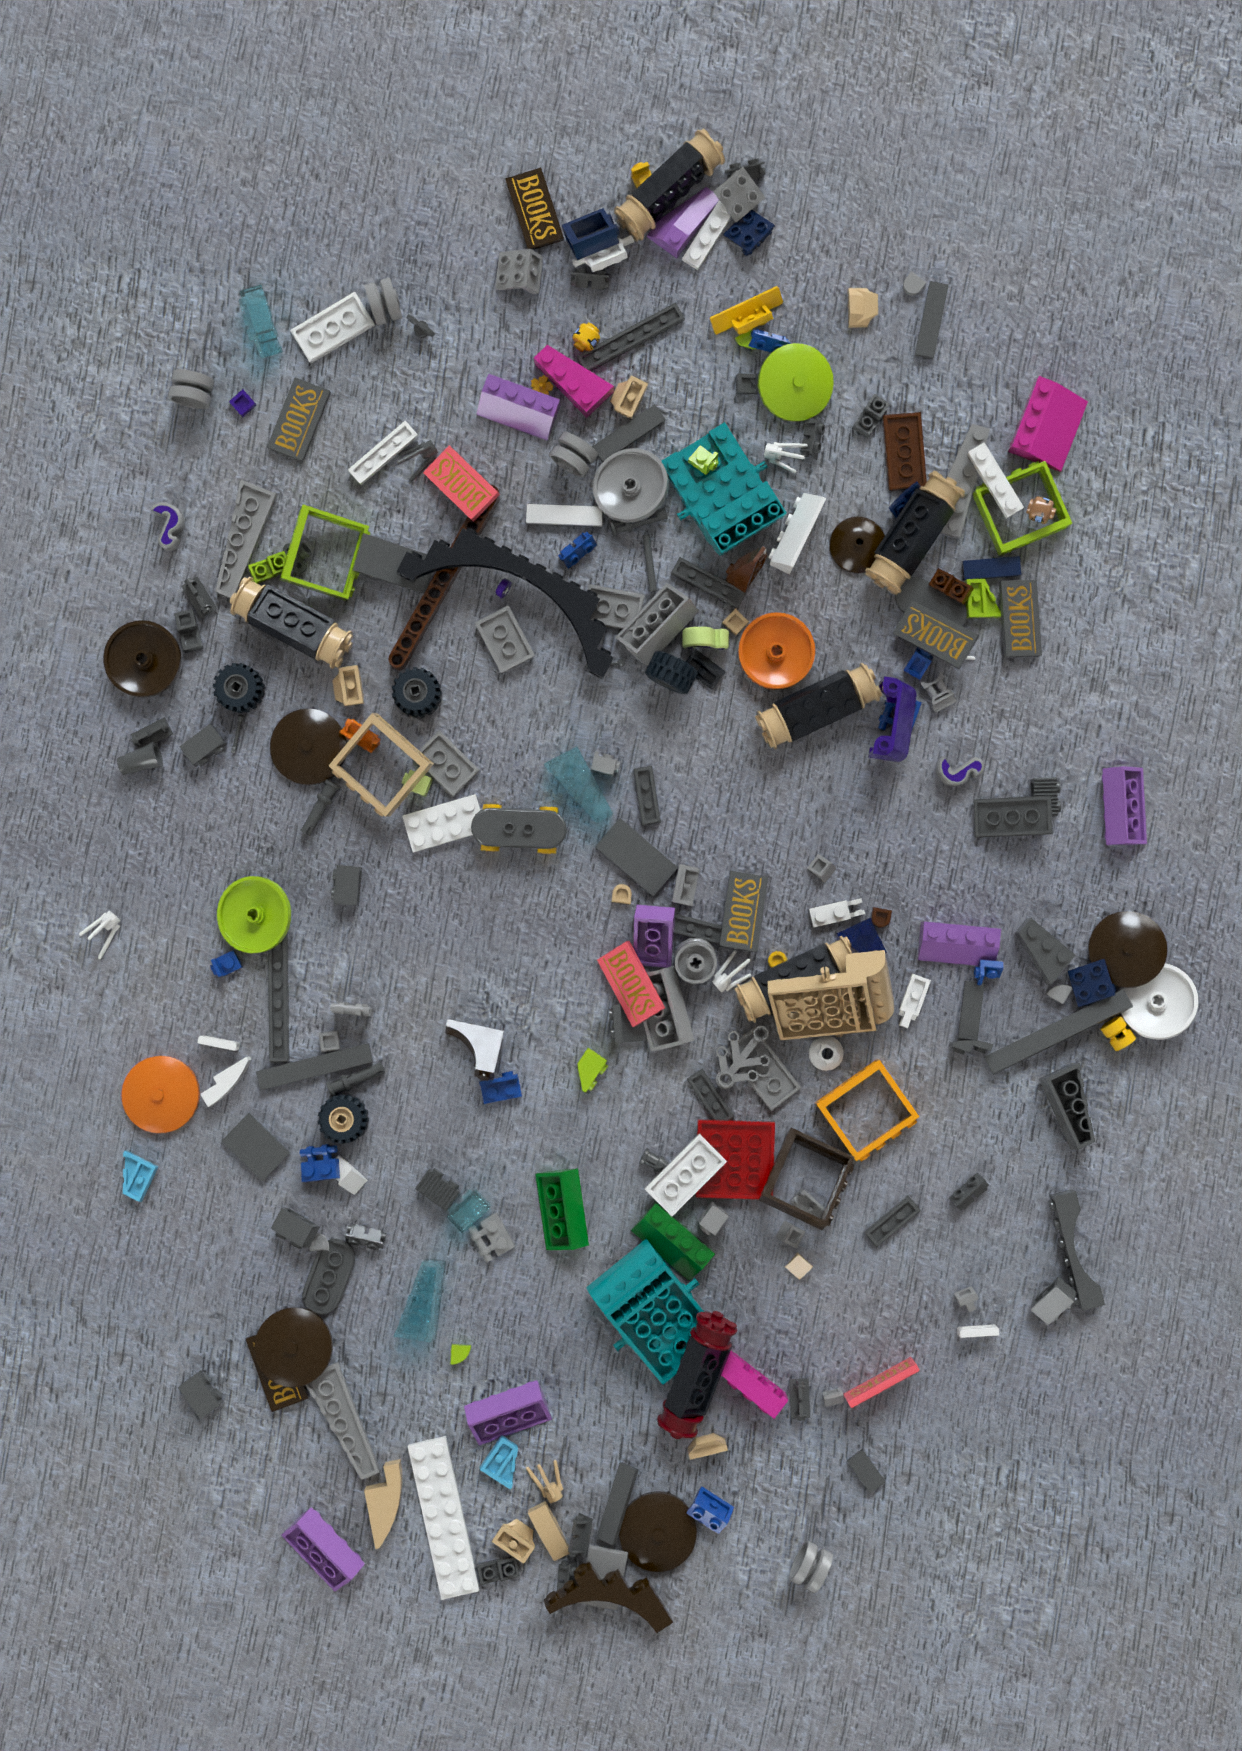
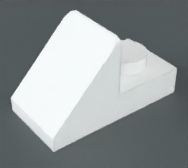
[336,1154,368,1195]

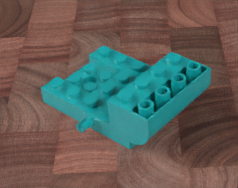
[661,422,787,556]
[586,1239,705,1385]

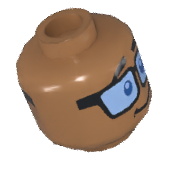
[1026,496,1056,524]

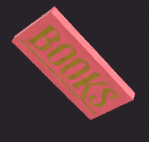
[423,445,500,522]
[597,941,665,1027]
[844,1357,919,1408]

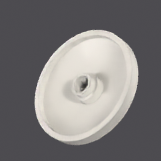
[1120,963,1198,1040]

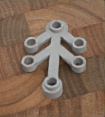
[716,1026,770,1089]

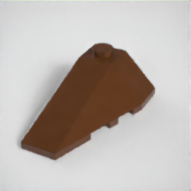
[726,546,767,593]

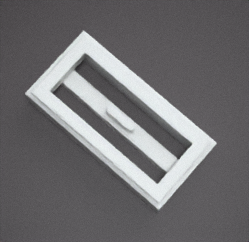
[197,1035,240,1051]
[957,1324,999,1338]

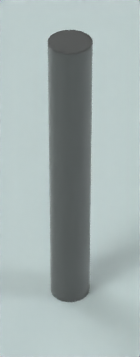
[642,534,657,592]

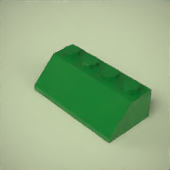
[535,1168,589,1250]
[631,1201,715,1281]

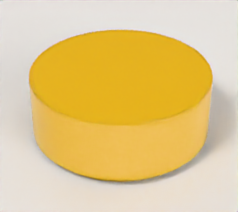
[768,951,787,968]

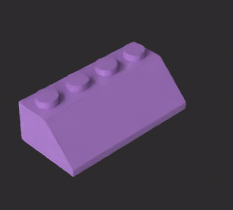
[476,374,561,441]
[1102,766,1147,845]
[918,922,1001,966]
[464,1380,552,1445]
[281,1508,365,1592]

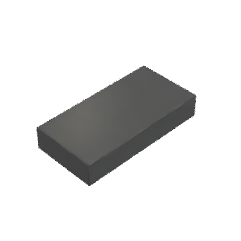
[847,1449,886,1493]

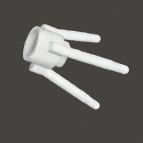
[764,442,808,473]
[79,911,121,959]
[712,950,751,993]

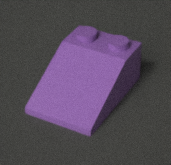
[633,905,675,968]

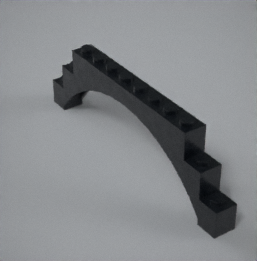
[396,528,614,679]

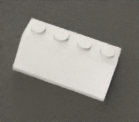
[768,493,826,575]

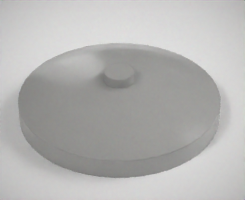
[593,448,669,523]

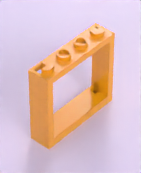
[815,1059,919,1161]

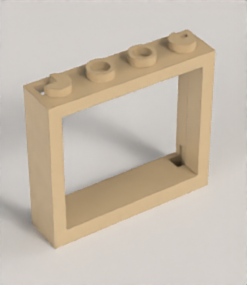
[329,713,434,817]

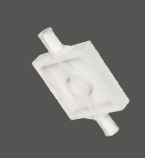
[572,235,634,272]

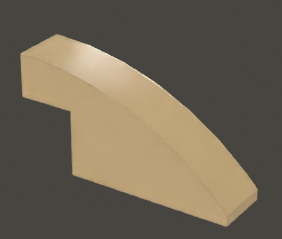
[364,1459,402,1549]

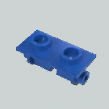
[748,328,791,353]
[558,532,597,569]

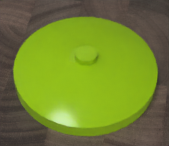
[758,343,834,422]
[217,876,291,953]

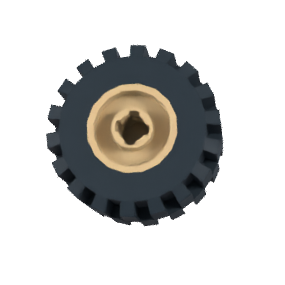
[317,1095,369,1144]

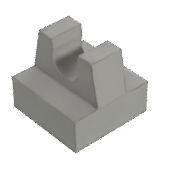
[954,1286,978,1312]

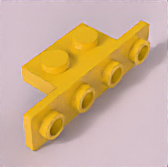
[710,286,783,335]

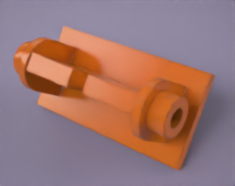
[339,718,381,753]

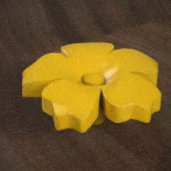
[531,375,553,395]

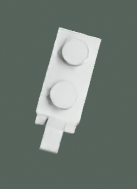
[898,974,931,1028]

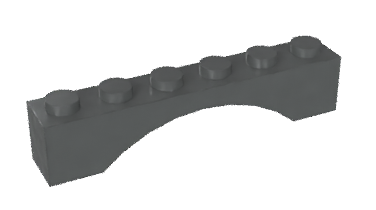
[1048,1189,1105,1311]

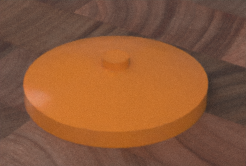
[738,612,815,690]
[121,1056,200,1133]

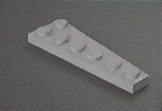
[940,424,990,539]
[215,480,277,598]
[306,1362,380,1480]

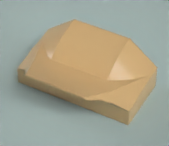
[848,288,878,328]
[610,376,648,419]
[332,665,364,706]
[688,1433,728,1460]
[492,1519,535,1564]

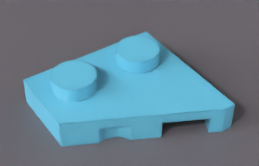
[123,1151,158,1202]
[479,1435,518,1490]

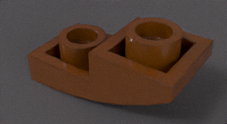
[928,568,974,605]

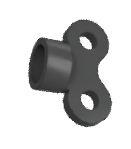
[406,314,435,338]
[283,543,312,573]

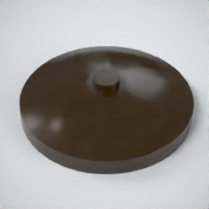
[103,620,182,698]
[270,708,347,785]
[1088,911,1167,988]
[254,1307,333,1387]
[619,1491,697,1572]

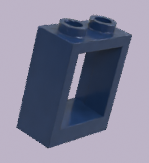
[561,208,620,260]

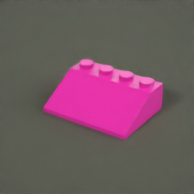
[1008,376,1088,472]

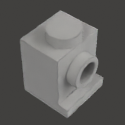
[591,751,620,777]

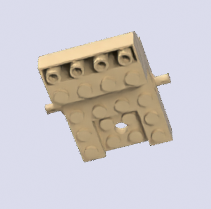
[768,950,894,1040]

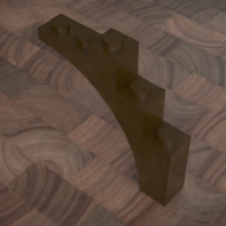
[544,1561,673,1633]

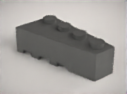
[1039,1063,1095,1150]

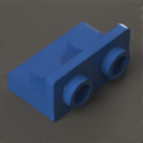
[479,1071,522,1104]
[687,1486,734,1534]

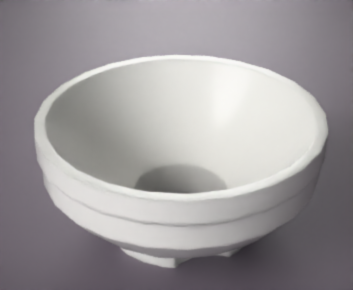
[809,1036,844,1071]

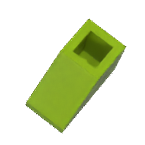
[577,1047,608,1093]

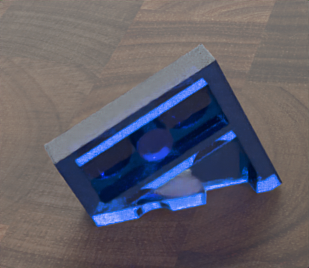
[836,918,887,953]

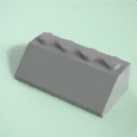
[615,583,699,666]
[643,966,694,1052]

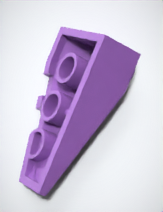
[647,187,719,259]

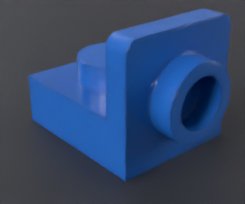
[904,647,933,680]
[210,950,243,977]
[974,960,1004,985]

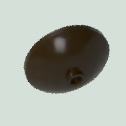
[829,516,885,574]

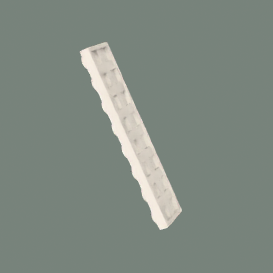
[408,1436,480,1600]

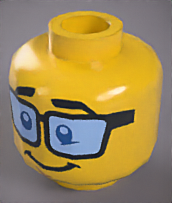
[572,322,600,352]

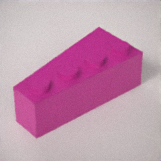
[534,345,614,418]
[720,1350,788,1419]

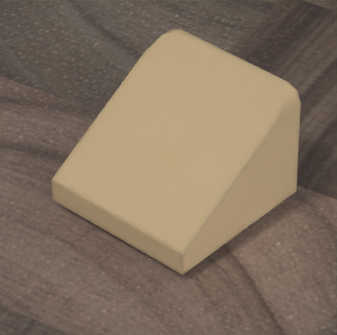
[785,1252,813,1280]

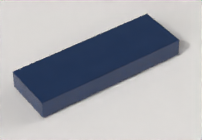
[962,556,1022,581]

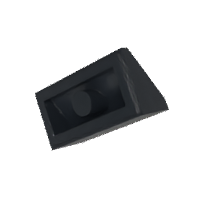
[686,649,726,690]

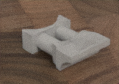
[920,672,957,713]

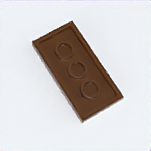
[882,412,927,491]

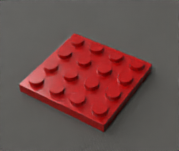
[695,1119,775,1199]

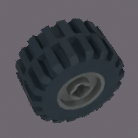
[645,651,698,694]
[213,663,265,713]
[392,667,442,718]

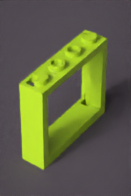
[972,461,1073,556]
[280,504,370,601]

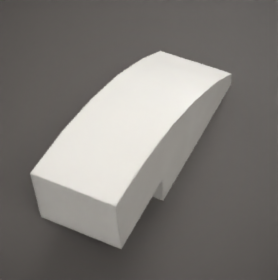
[200,1056,252,1107]

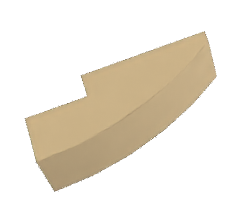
[528,1501,570,1561]

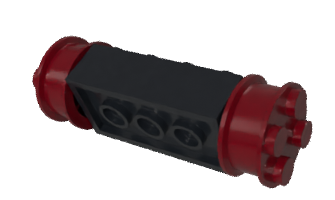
[657,1311,737,1439]

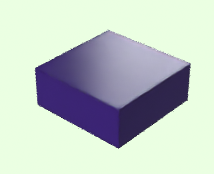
[229,389,256,418]

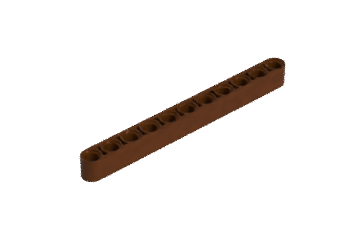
[388,485,500,670]

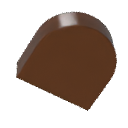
[871,907,892,928]

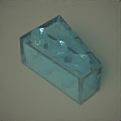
[238,284,283,358]

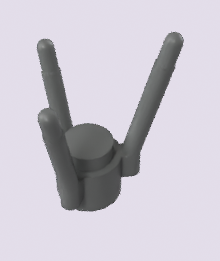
[396,440,438,481]

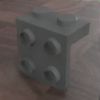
[609,1004,648,1044]

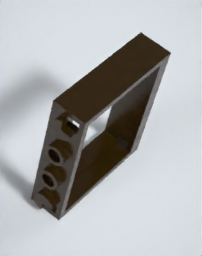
[759,1127,854,1230]

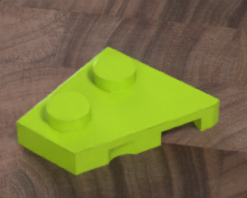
[964,579,1001,618]

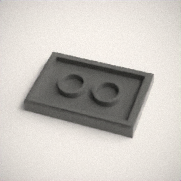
[222,1113,291,1181]

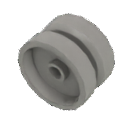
[364,277,403,326]
[168,369,215,409]
[549,431,598,478]
[675,938,717,984]
[789,1540,833,1593]

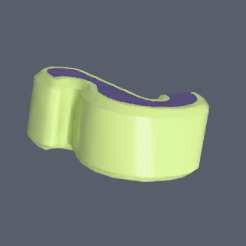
[682,627,729,650]

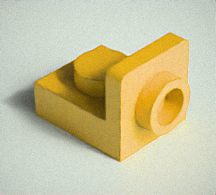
[631,162,652,189]

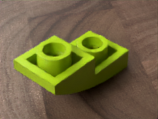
[248,551,286,584]

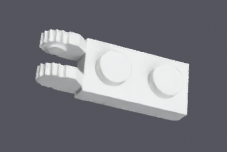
[809,898,865,928]

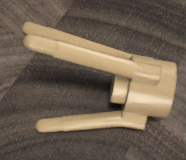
[526,1460,563,1503]

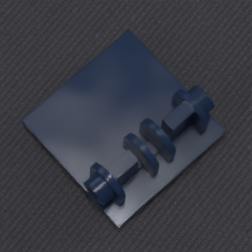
[723,210,775,256]
[1068,959,1116,1007]

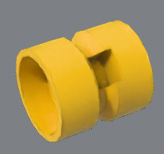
[1100,1015,1137,1051]

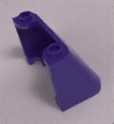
[868,676,917,762]

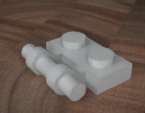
[330,1001,373,1016]
[468,1212,515,1263]

